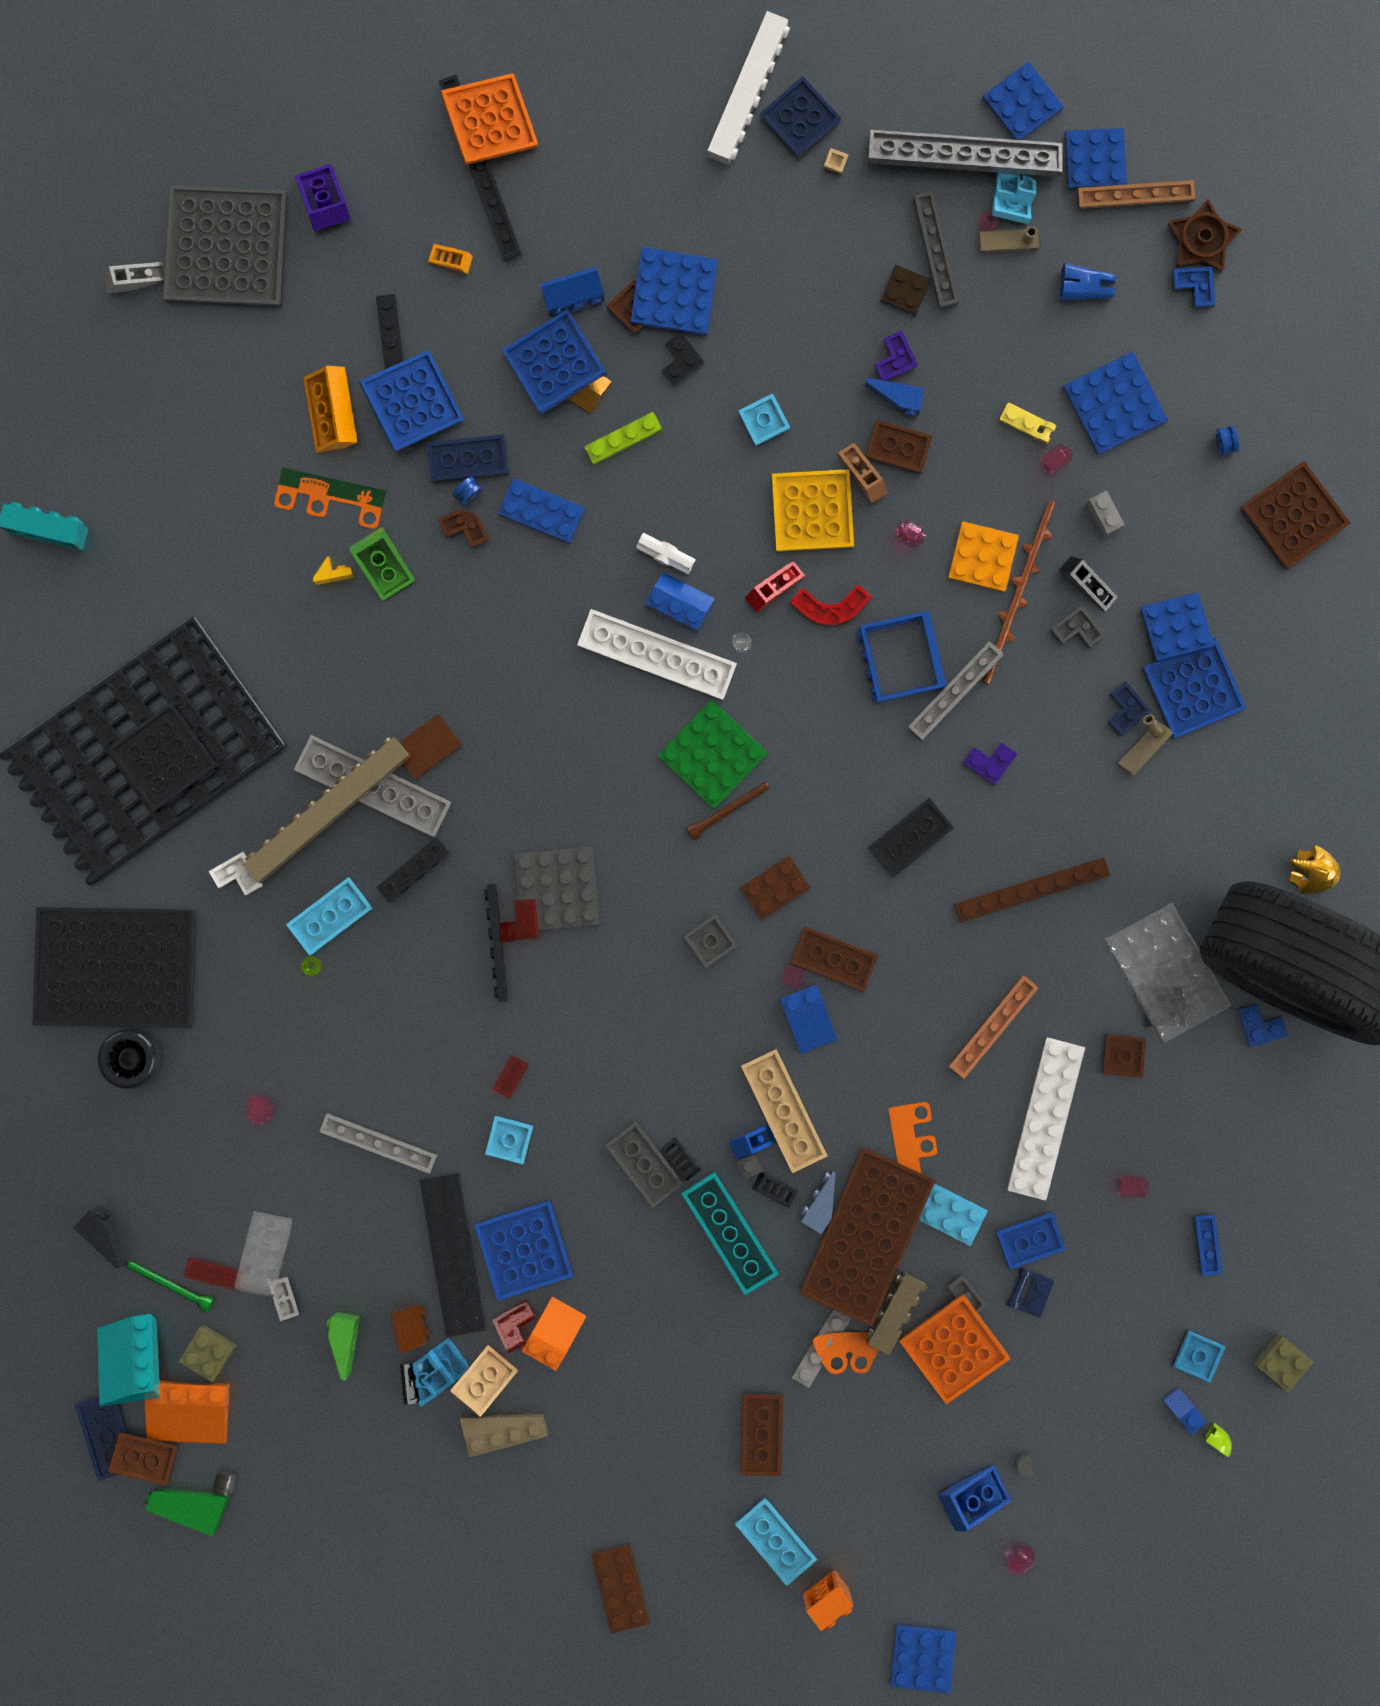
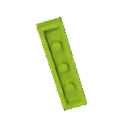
[584,412,662,465]

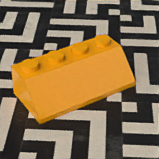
[303,366,358,453]

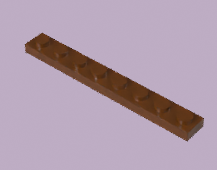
[954,857,1110,923]

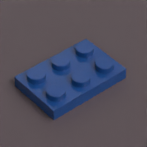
[996,1212,1066,1269]

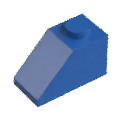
[729,1124,777,1160]
[1163,1388,1207,1435]

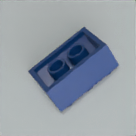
[540,267,604,317]
[645,572,715,633]

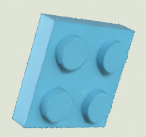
[738,394,790,447]
[485,1116,534,1164]

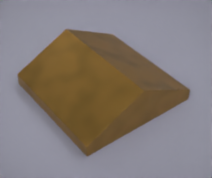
[567,376,612,414]

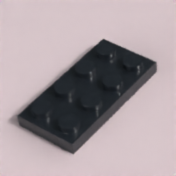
[868,798,954,877]

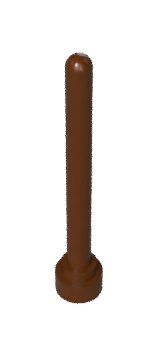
[686,782,770,840]

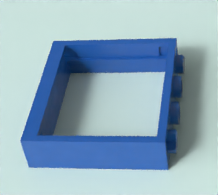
[857,610,946,704]

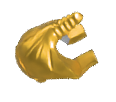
[1289,845,1341,893]

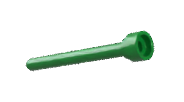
[126,1261,214,1313]

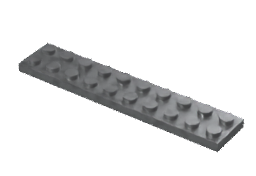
[868,130,1062,177]

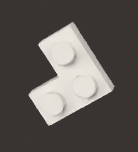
[209,852,263,896]

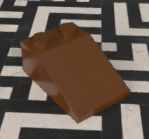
[391,1303,431,1354]

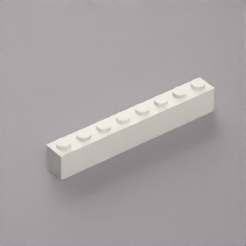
[707,11,790,165]

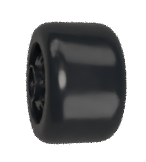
[98,1029,162,1089]

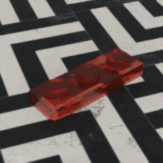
[184,1257,247,1291]

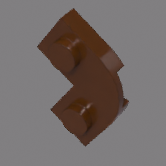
[438,510,489,548]

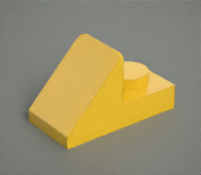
[313,556,354,585]

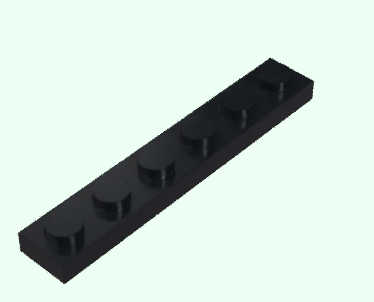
[484,884,508,1002]

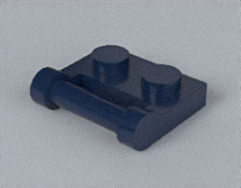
[1007,1268,1054,1318]

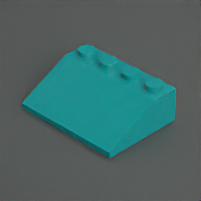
[97,1314,160,1407]

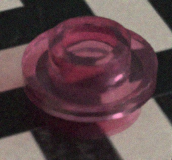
[980,210,999,230]

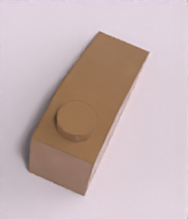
[838,443,887,503]

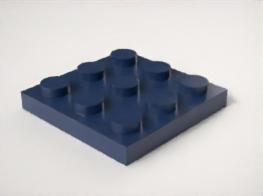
[760,76,841,158]

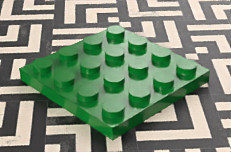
[657,699,768,809]

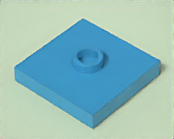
[1172,1330,1226,1383]

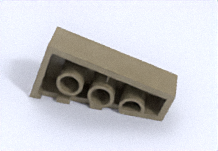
[866,1271,927,1355]
[460,1414,548,1457]

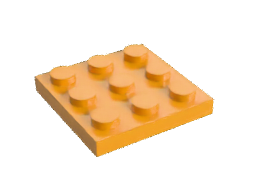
[948,521,1019,593]

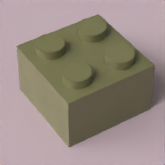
[179,1325,237,1383]
[1253,1334,1314,1393]

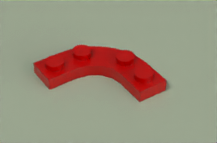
[790,584,872,626]

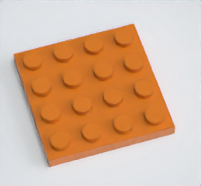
[440,73,538,165]
[899,1294,1011,1405]

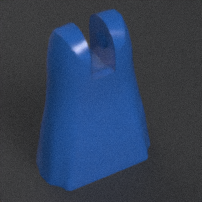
[1059,263,1116,301]

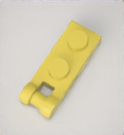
[999,402,1056,444]

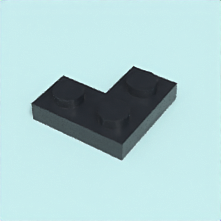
[662,332,704,387]

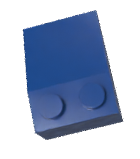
[779,985,837,1054]
[938,1465,1012,1531]

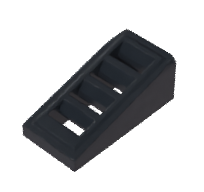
[660,1137,702,1181]
[752,1172,798,1208]

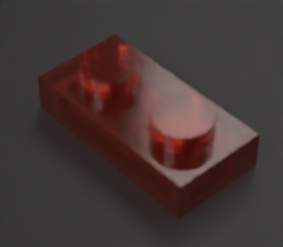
[492,1055,529,1099]

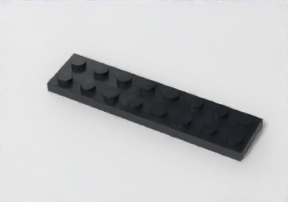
[419,1173,486,1337]

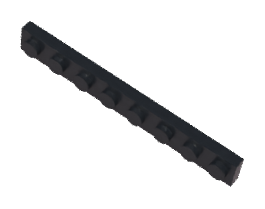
[376,294,415,448]

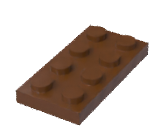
[791,926,879,992]
[741,1393,783,1476]
[591,1544,650,1634]

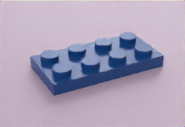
[498,478,585,544]

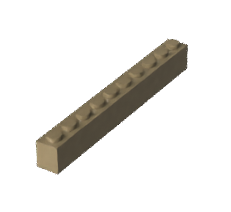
[243,737,411,883]

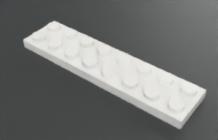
[577,609,737,700]
[1007,1037,1085,1201]

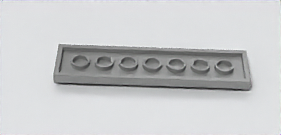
[294,735,452,838]

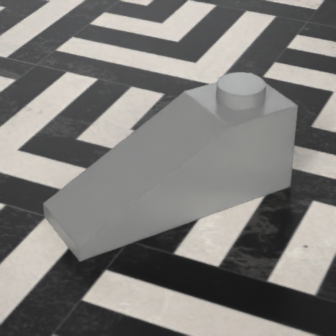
[103,262,165,293]

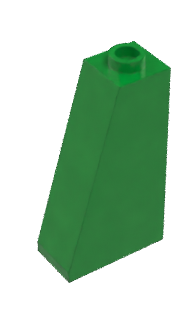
[145,1488,230,1536]

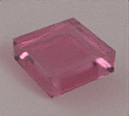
[781,964,805,988]

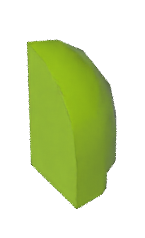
[1202,1422,1232,1457]

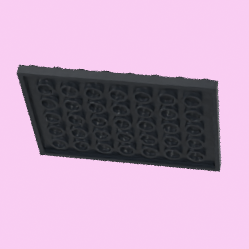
[32,907,195,1028]

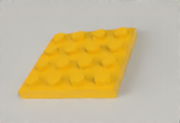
[772,469,854,552]

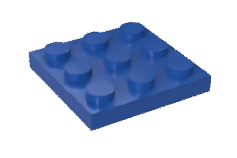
[982,62,1064,140]
[1065,128,1127,190]
[1141,592,1215,663]
[890,1625,956,1694]

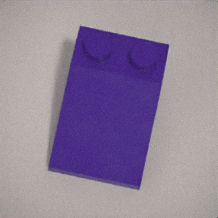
[295,164,351,231]

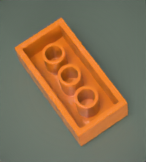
[803,1569,853,1631]

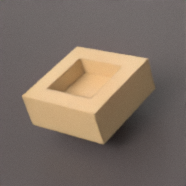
[823,148,849,174]

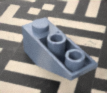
[800,1170,836,1234]

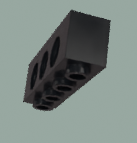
[376,837,451,904]

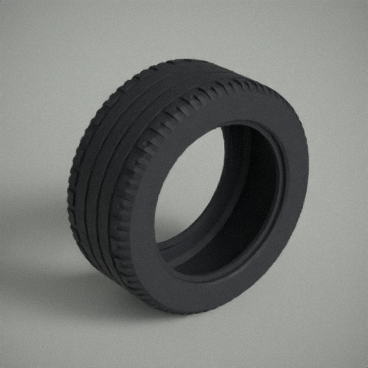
[1199,881,1380,1045]

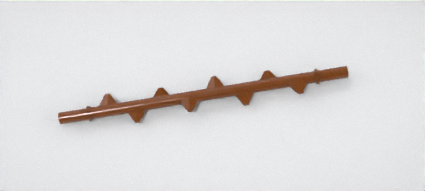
[982,500,1056,684]

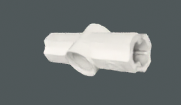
[636,533,695,575]

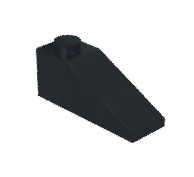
[1059,556,1118,612]

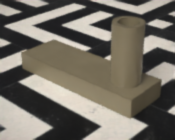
[979,226,1039,253]
[1118,714,1173,776]

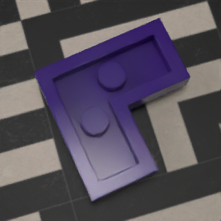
[874,330,918,381]
[962,743,1017,786]

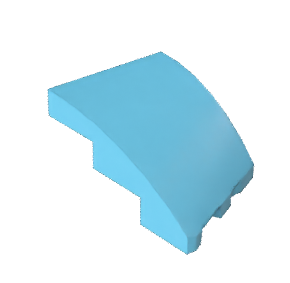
[992,173,1036,224]

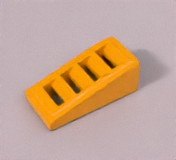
[428,244,473,274]

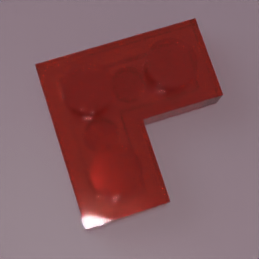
[500,899,539,943]
[492,1300,536,1354]

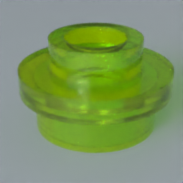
[301,956,321,976]

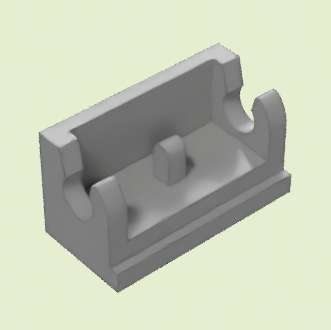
[267,1277,299,1321]

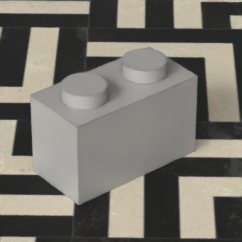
[1086,491,1125,538]

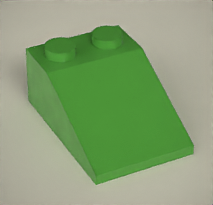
[349,527,415,601]
[326,1313,360,1381]

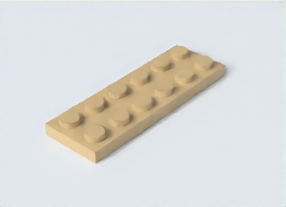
[741,1049,827,1173]

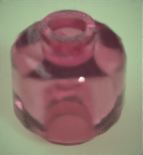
[895,519,926,548]
[1006,1545,1036,1575]

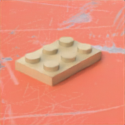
[450,1345,518,1418]

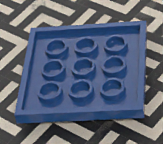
[630,247,718,336]
[502,309,607,414]
[359,350,464,453]
[1063,352,1168,455]
[1143,637,1247,739]
[474,1200,573,1301]

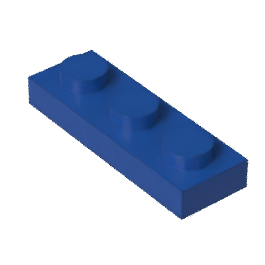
[1194,1214,1222,1276]

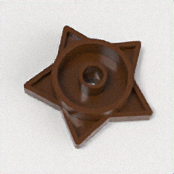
[1168,199,1242,272]

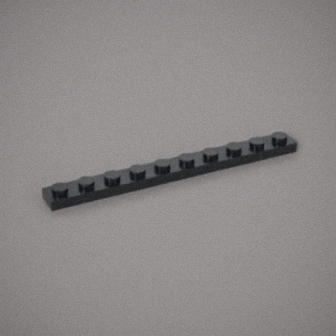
[439,74,521,261]

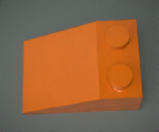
[522,1296,586,1371]

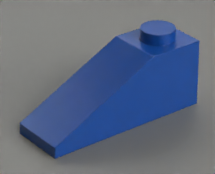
[865,378,924,417]

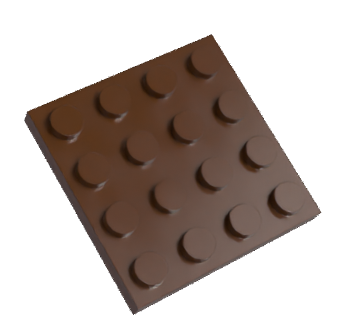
[1240,461,1351,570]

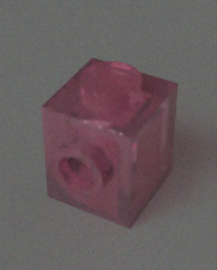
[247,1096,273,1125]

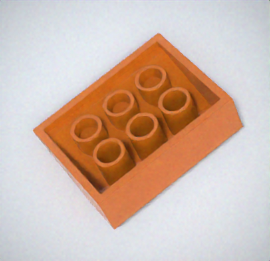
[145,1380,230,1444]

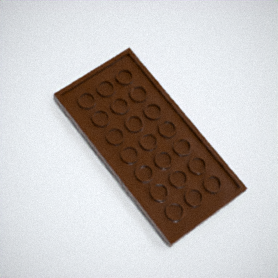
[799,1148,936,1327]

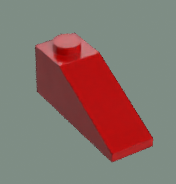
[745,561,805,613]

